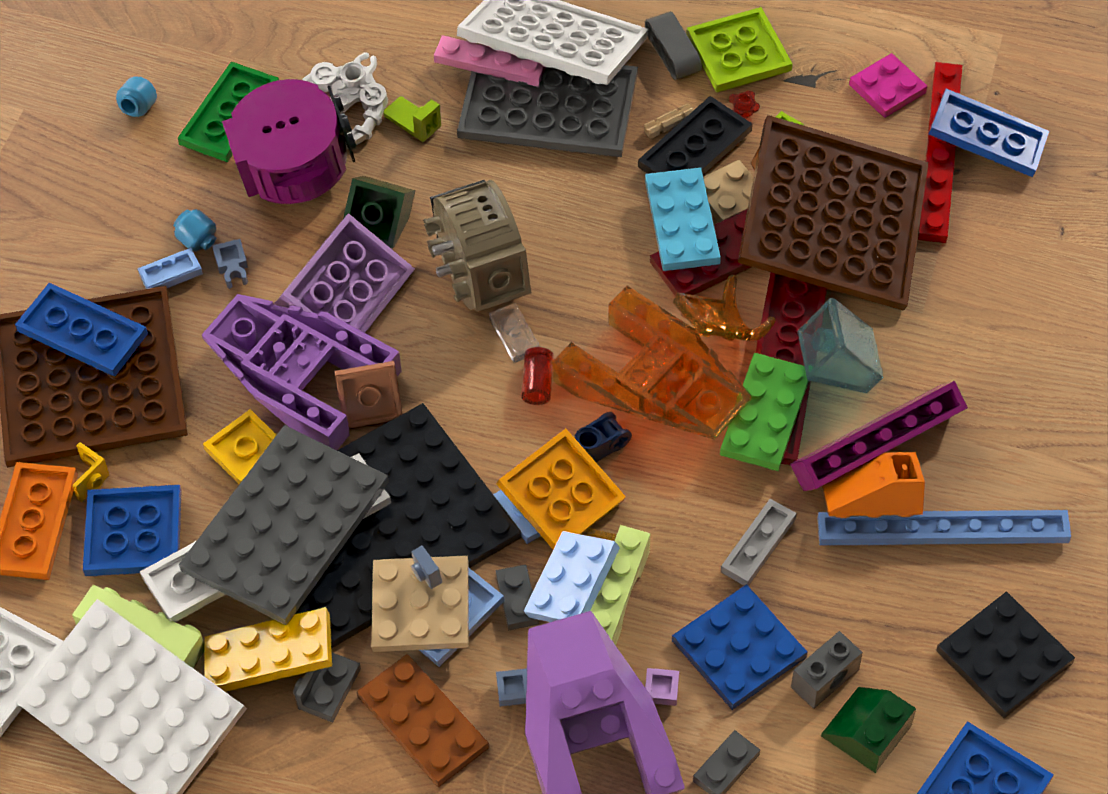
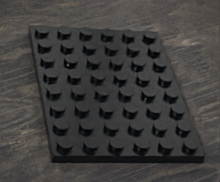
[294,403,522,649]

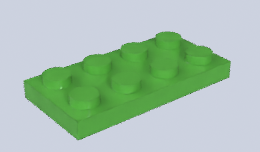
[720,353,812,471]

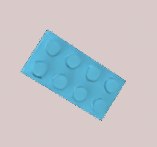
[645,168,721,271]

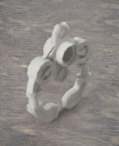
[302,52,388,149]

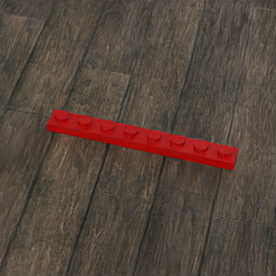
[918,62,963,243]

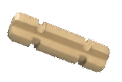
[644,104,694,139]

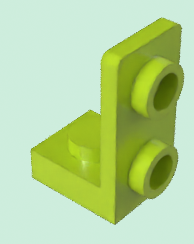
[383,96,442,142]

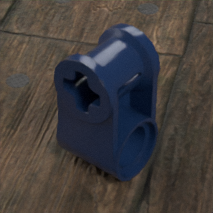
[575,412,632,463]

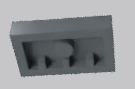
[293,652,361,722]

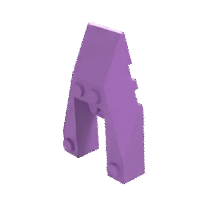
[202,294,402,450]
[525,611,685,794]

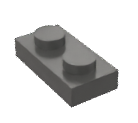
[495,565,539,631]
[693,730,760,794]

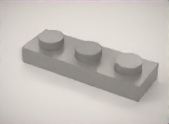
[721,499,797,586]

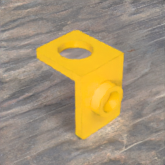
[73,442,110,502]

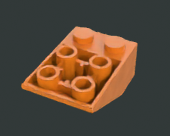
[822,452,925,518]

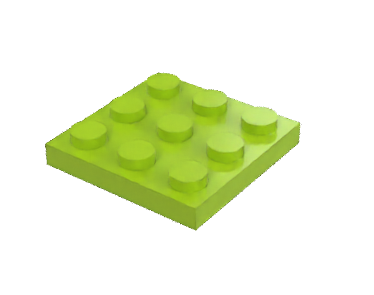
[686,7,793,93]

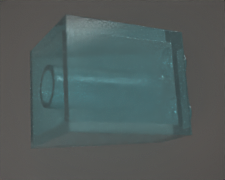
[798,298,884,393]

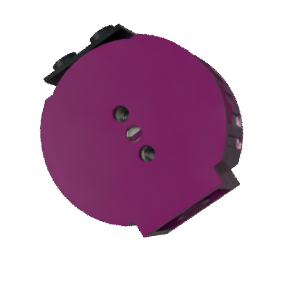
[222,79,357,204]

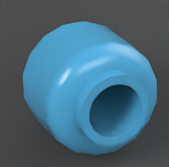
[116,76,157,117]
[173,209,216,252]

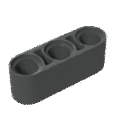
[645,11,702,80]

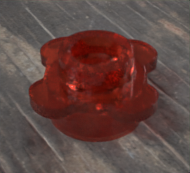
[729,90,760,118]

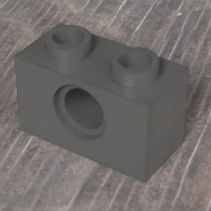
[791,631,863,709]

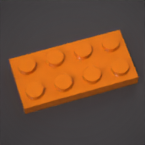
[0,462,78,580]

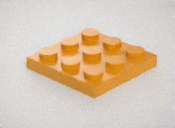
[496,428,626,550]

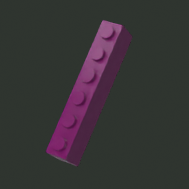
[790,381,968,491]

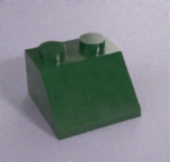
[343,176,416,248]
[821,687,916,773]

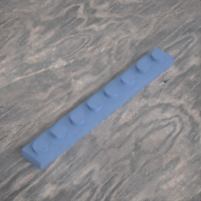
[817,510,1071,545]

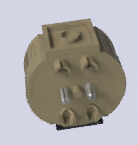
[423,180,532,312]

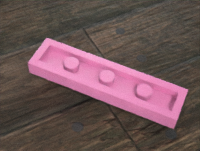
[434,35,546,87]

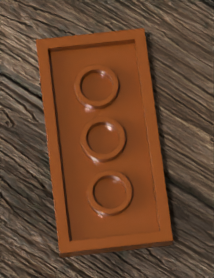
[357,654,489,787]

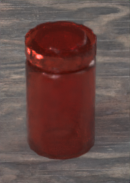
[521,347,554,405]

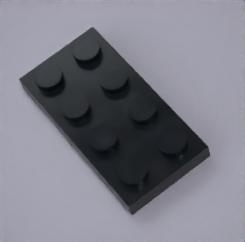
[638,96,753,175]

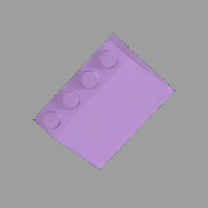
[274,213,415,333]

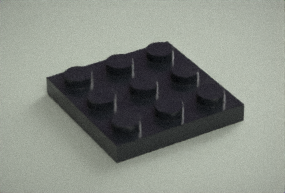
[936,591,1075,718]

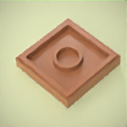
[334,361,403,429]

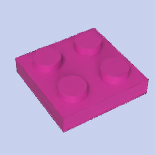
[849,53,927,118]

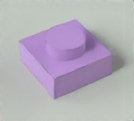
[645,668,679,706]

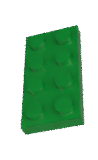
[178,61,279,162]

